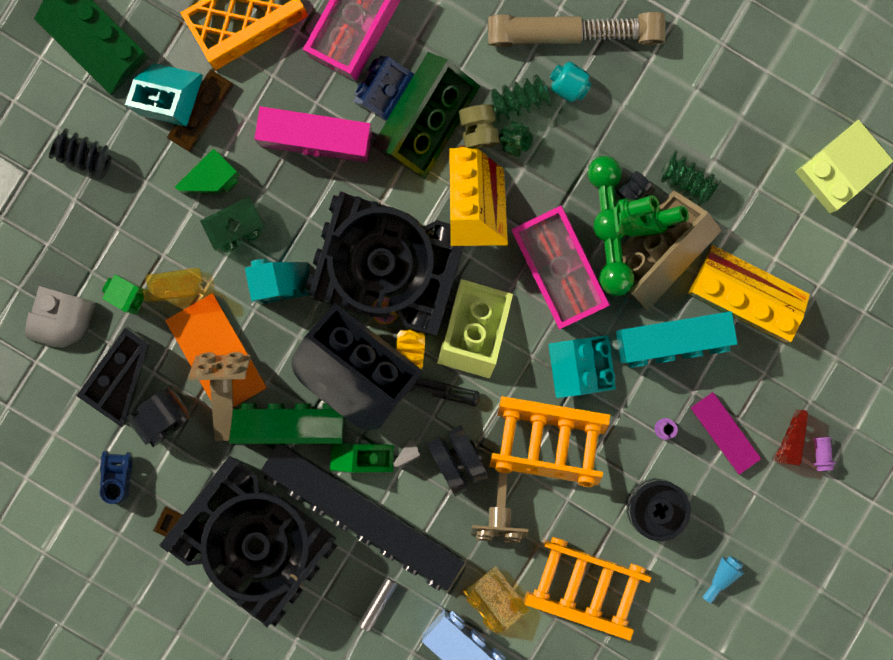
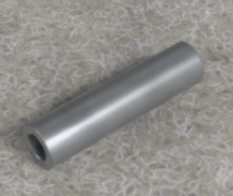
[358,577,398,632]

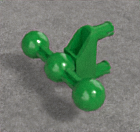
[587,156,689,296]

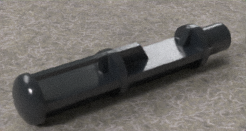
[410,378,480,407]

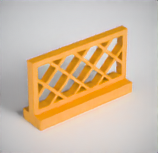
[180,0,308,71]

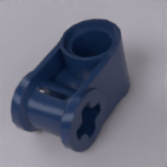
[99,451,133,504]

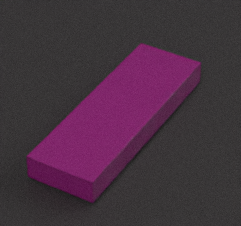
[690,392,761,475]

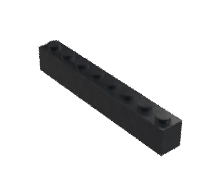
[260,444,465,591]

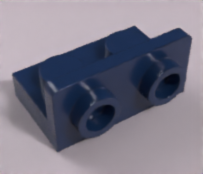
[353,56,414,121]

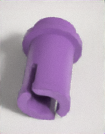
[654,418,678,440]
[813,437,836,471]

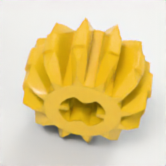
[396,329,425,369]

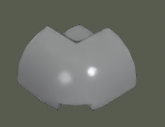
[25,286,96,348]

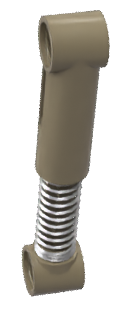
[488,12,666,47]

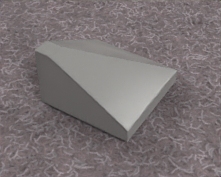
[394,439,421,468]

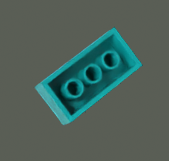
[615,311,737,368]

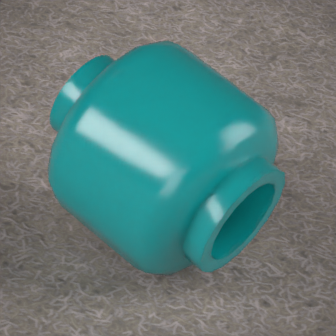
[549,62,592,103]

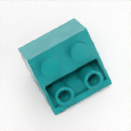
[125,63,203,127]
[548,335,616,398]

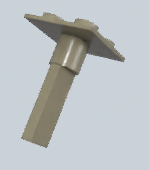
[188,352,251,441]
[471,472,529,543]

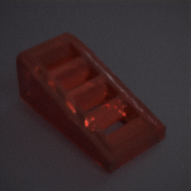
[775,409,808,466]

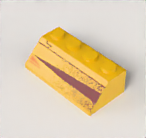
[449,147,508,246]
[687,245,810,343]

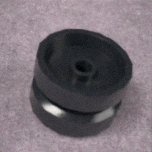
[427,425,489,497]
[626,478,691,542]

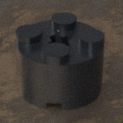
[125,385,190,448]

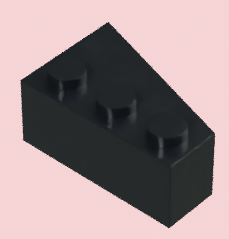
[76,327,151,428]

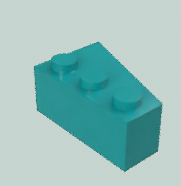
[245,258,310,305]

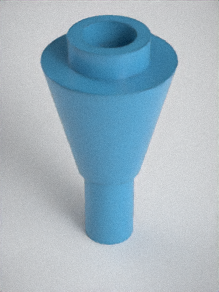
[703,555,745,604]

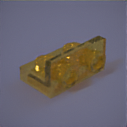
[143,268,204,303]
[463,566,529,634]

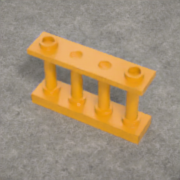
[489,396,610,487]
[524,537,652,641]

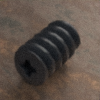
[49,128,112,180]

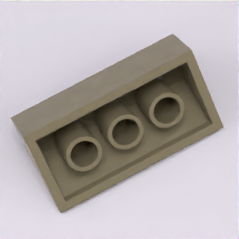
[600,190,722,311]

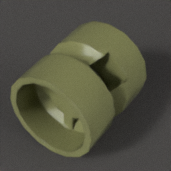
[459,104,500,149]

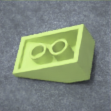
[795,119,893,213]
[437,279,513,379]

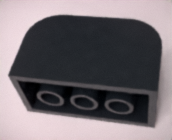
[291,303,424,430]

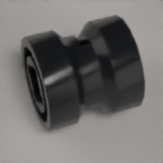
[616,171,655,200]

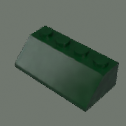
[34,0,150,96]
[372,52,481,179]
[229,403,345,444]

